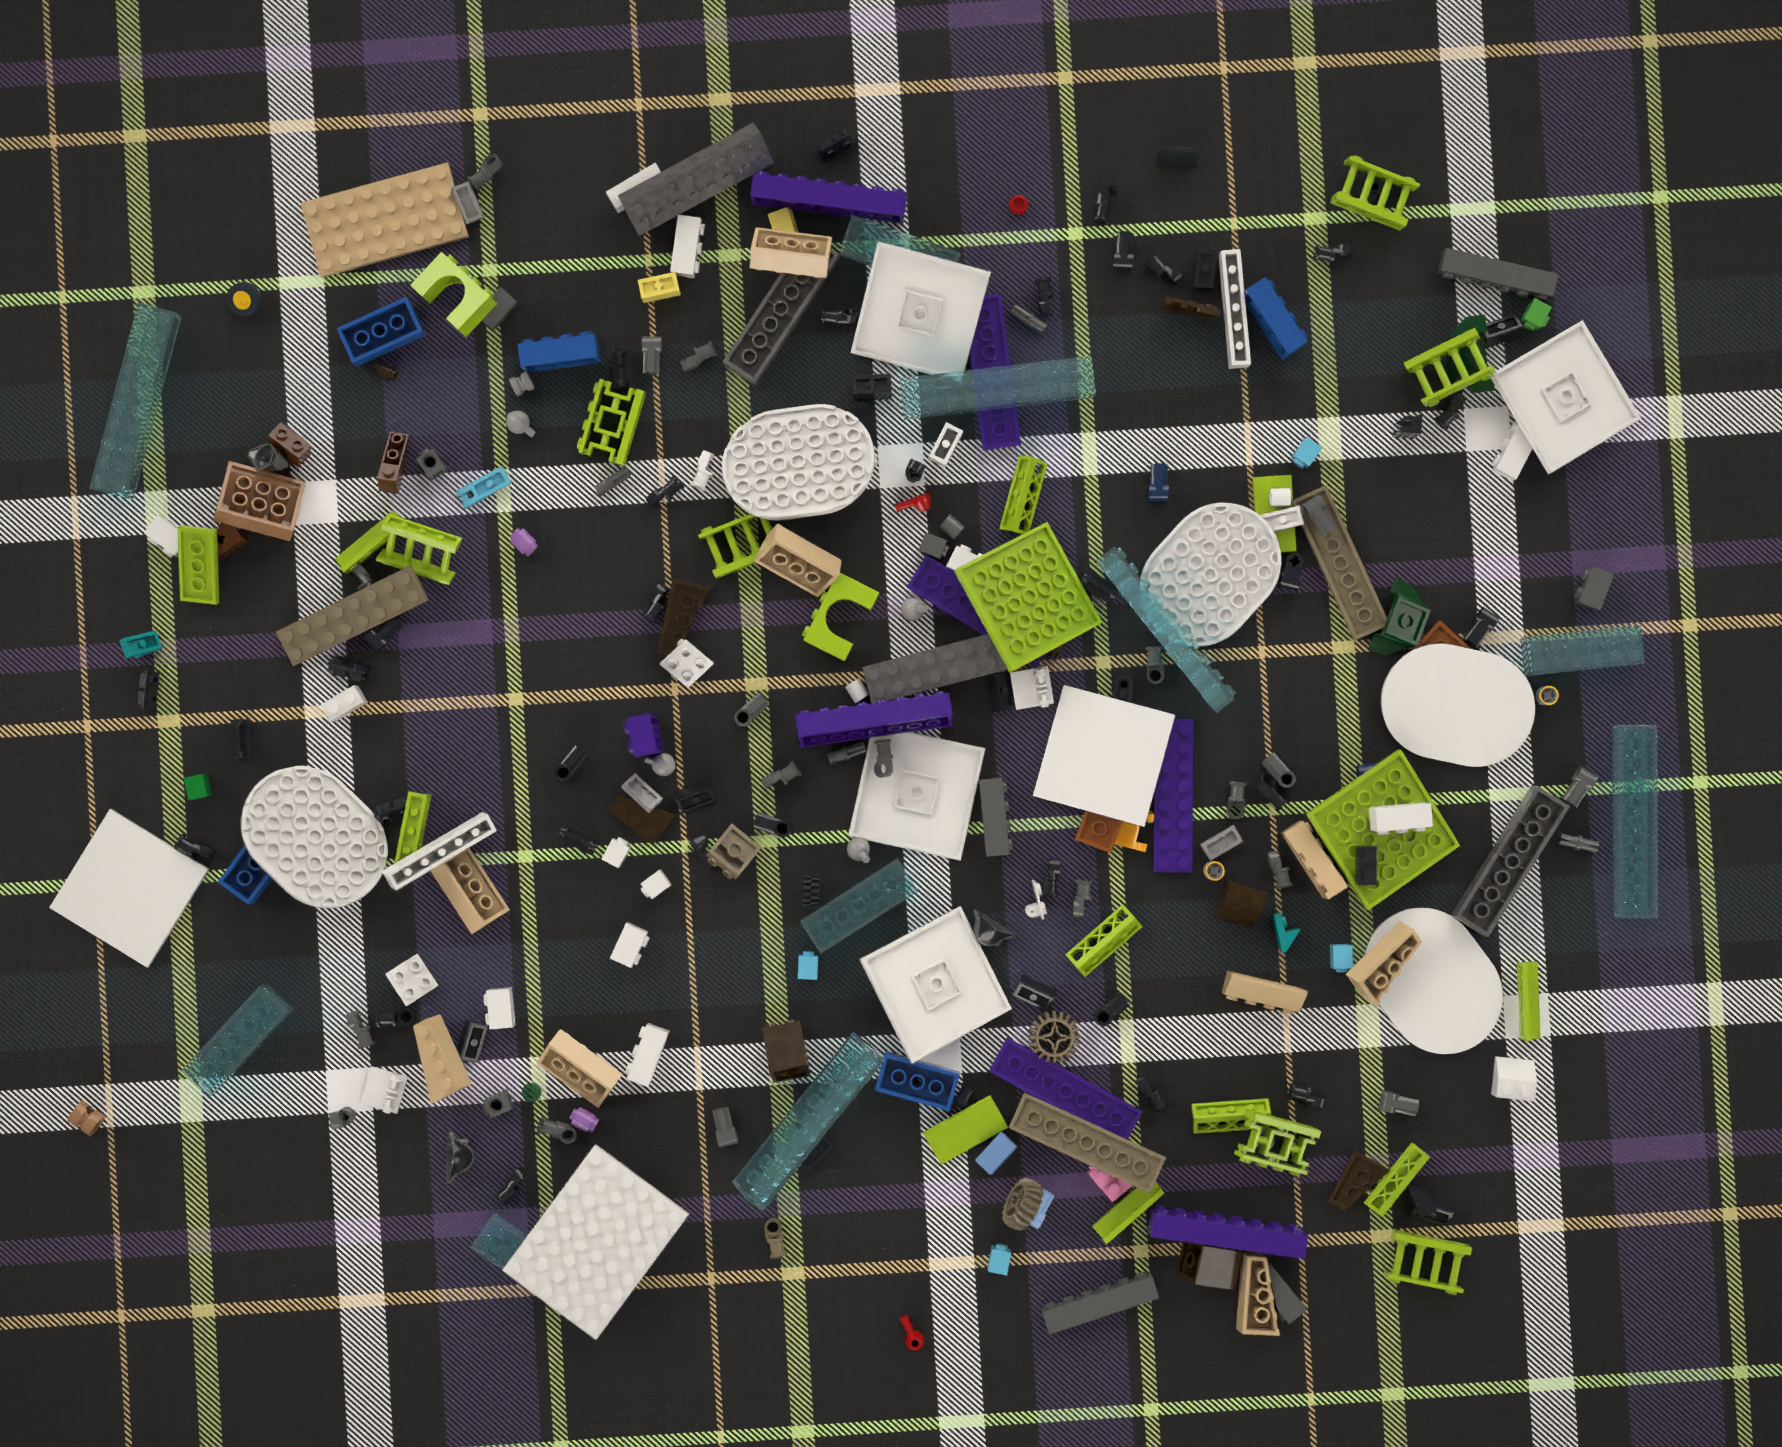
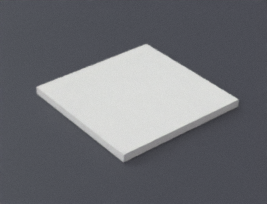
[851,241,991,383]
[1491,320,1641,474]
[1033,685,1175,827]
[848,732,985,861]
[49,809,209,968]
[859,906,1012,1063]

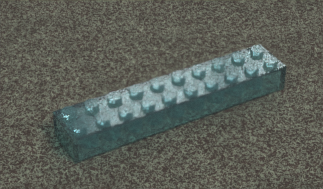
[89,303,182,500]
[899,356,1096,420]
[1096,547,1235,713]
[1612,725,1658,918]
[732,1032,885,1211]

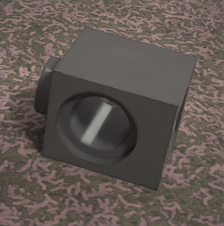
[416,448,448,480]
[919,532,949,560]
[482,1089,515,1118]

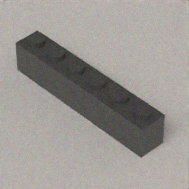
[1437,248,1559,301]
[1041,1271,1159,1335]

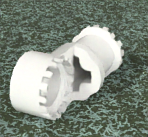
[690,450,714,491]

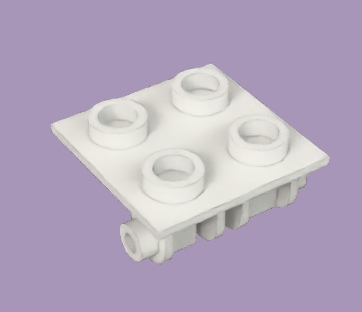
[660,639,714,687]
[1010,666,1054,710]
[1025,880,1047,919]
[385,954,438,1006]
[360,1066,408,1114]

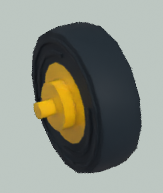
[227,282,262,317]

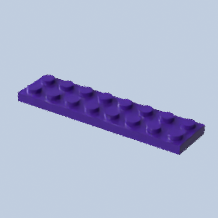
[970,293,1021,451]
[906,555,1045,668]
[1153,719,1193,872]
[989,1037,1143,1139]

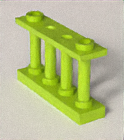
[1330,156,1420,231]
[1404,328,1496,407]
[376,514,462,585]
[698,514,772,579]
[1384,1229,1472,1295]

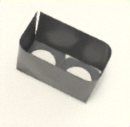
[482,287,518,331]

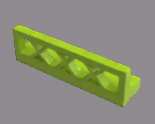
[999,455,1048,535]
[335,510,401,574]
[394,791,432,864]
[1065,904,1142,977]
[1517,961,1541,1041]
[1191,1098,1271,1134]
[1364,1142,1430,1217]
[1092,1182,1164,1244]

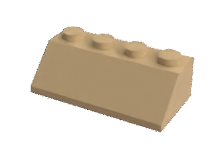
[750,227,832,278]
[754,524,842,597]
[430,848,510,934]
[1222,971,1308,1014]
[537,1029,622,1108]

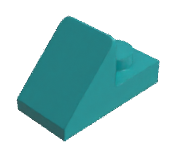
[119,630,162,658]
[1271,912,1300,953]

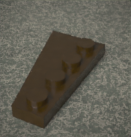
[656,579,710,656]

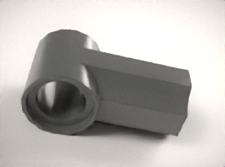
[642,336,662,375]
[1302,495,1337,536]
[734,692,770,727]
[1261,752,1296,788]
[1562,766,1598,807]
[1378,1090,1419,1116]
[712,1106,738,1147]

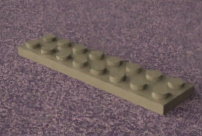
[1291,485,1387,641]
[276,566,429,666]
[1009,1093,1166,1193]

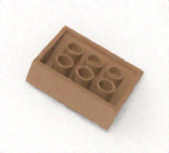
[213,461,305,541]

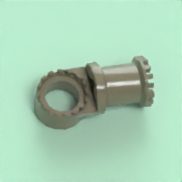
[764,1218,787,1259]

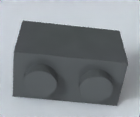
[1574,566,1614,612]

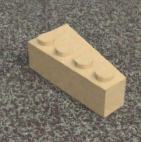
[1281,821,1348,899]
[1346,922,1422,1007]
[413,1014,472,1104]
[1236,1252,1280,1336]

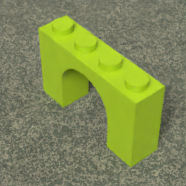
[410,252,497,337]
[802,573,879,662]

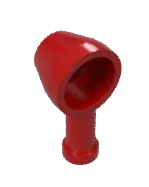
[895,493,931,512]
[899,1315,924,1351]

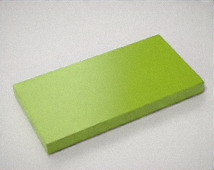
[1252,475,1296,553]
[177,525,219,605]
[923,1095,1008,1165]

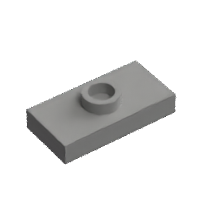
[451,181,484,224]
[621,773,663,813]
[1200,825,1243,861]

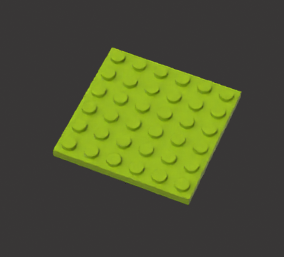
[954,522,1103,672]
[1306,749,1460,910]

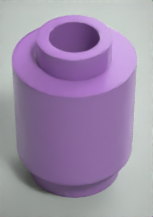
[510,528,538,557]
[569,1107,599,1133]

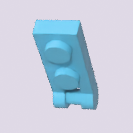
[456,466,512,509]

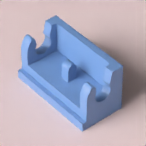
[975,1132,1018,1175]

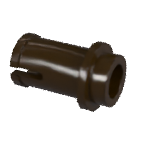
[372,360,398,381]
[1046,642,1068,660]

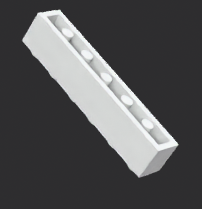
[1218,249,1251,369]
[382,812,497,890]

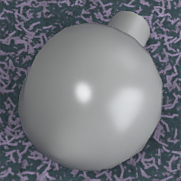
[506,411,536,437]
[901,598,928,621]
[645,753,675,776]
[847,838,870,863]

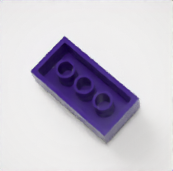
[624,713,664,757]

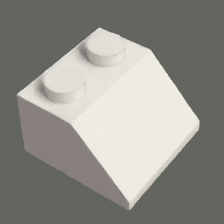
[1491,1056,1537,1101]

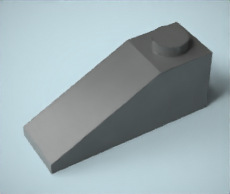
[1268,1262,1307,1324]

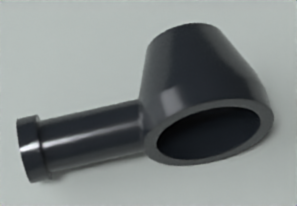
[687,833,713,869]

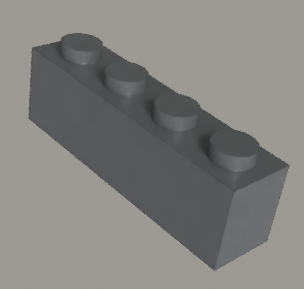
[979,778,1013,857]

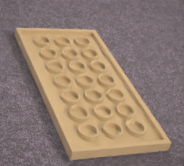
[300,162,469,278]

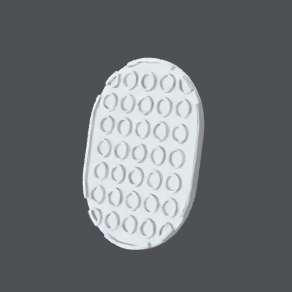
[722,404,875,520]
[1139,503,1281,646]
[1381,644,1535,767]
[241,766,388,908]
[1364,908,1503,1054]

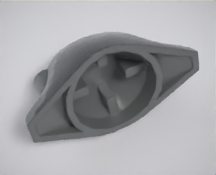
[247,443,289,472]
[973,909,1015,947]
[446,1132,474,1183]

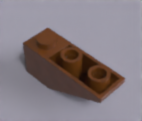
[377,431,409,494]

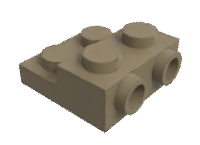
[706,824,762,880]

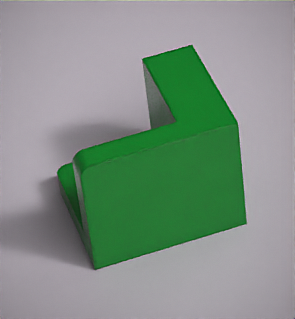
[184,774,212,800]

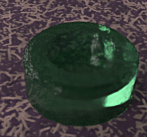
[522,1082,542,1102]

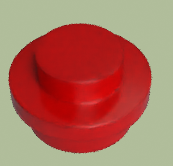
[1009,195,1028,215]

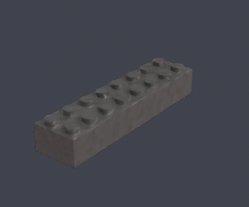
[618,123,774,236]
[723,233,840,386]
[862,634,1008,704]
[1451,786,1570,937]

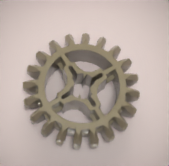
[1028,1011,1080,1063]
[1002,1178,1043,1230]

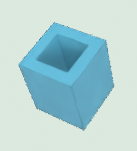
[1291,437,1322,469]
[1330,944,1353,972]
[798,951,818,980]
[987,1244,1011,1275]

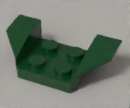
[1445,314,1495,393]
[1368,578,1431,656]

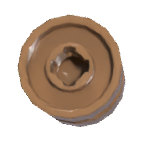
[67,1100,105,1136]

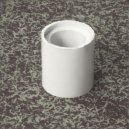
[1269,488,1291,506]
[845,678,869,703]

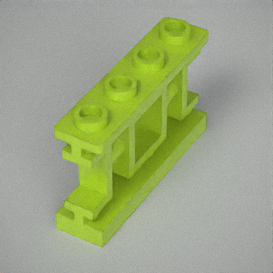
[577,379,646,467]
[1234,1109,1321,1176]

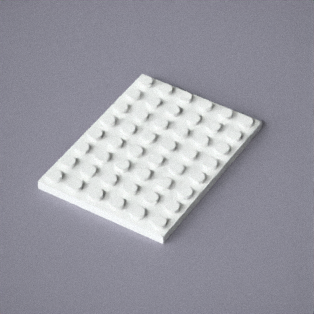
[503,1144,689,1340]

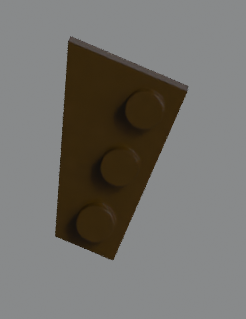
[1161,296,1221,320]
[607,795,676,845]
[1328,1151,1390,1211]

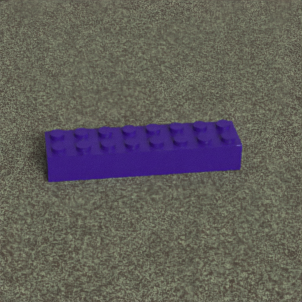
[750,171,907,224]
[795,691,952,748]
[1147,1205,1308,1259]

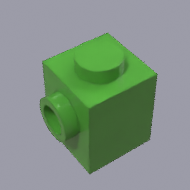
[1520,298,1552,331]

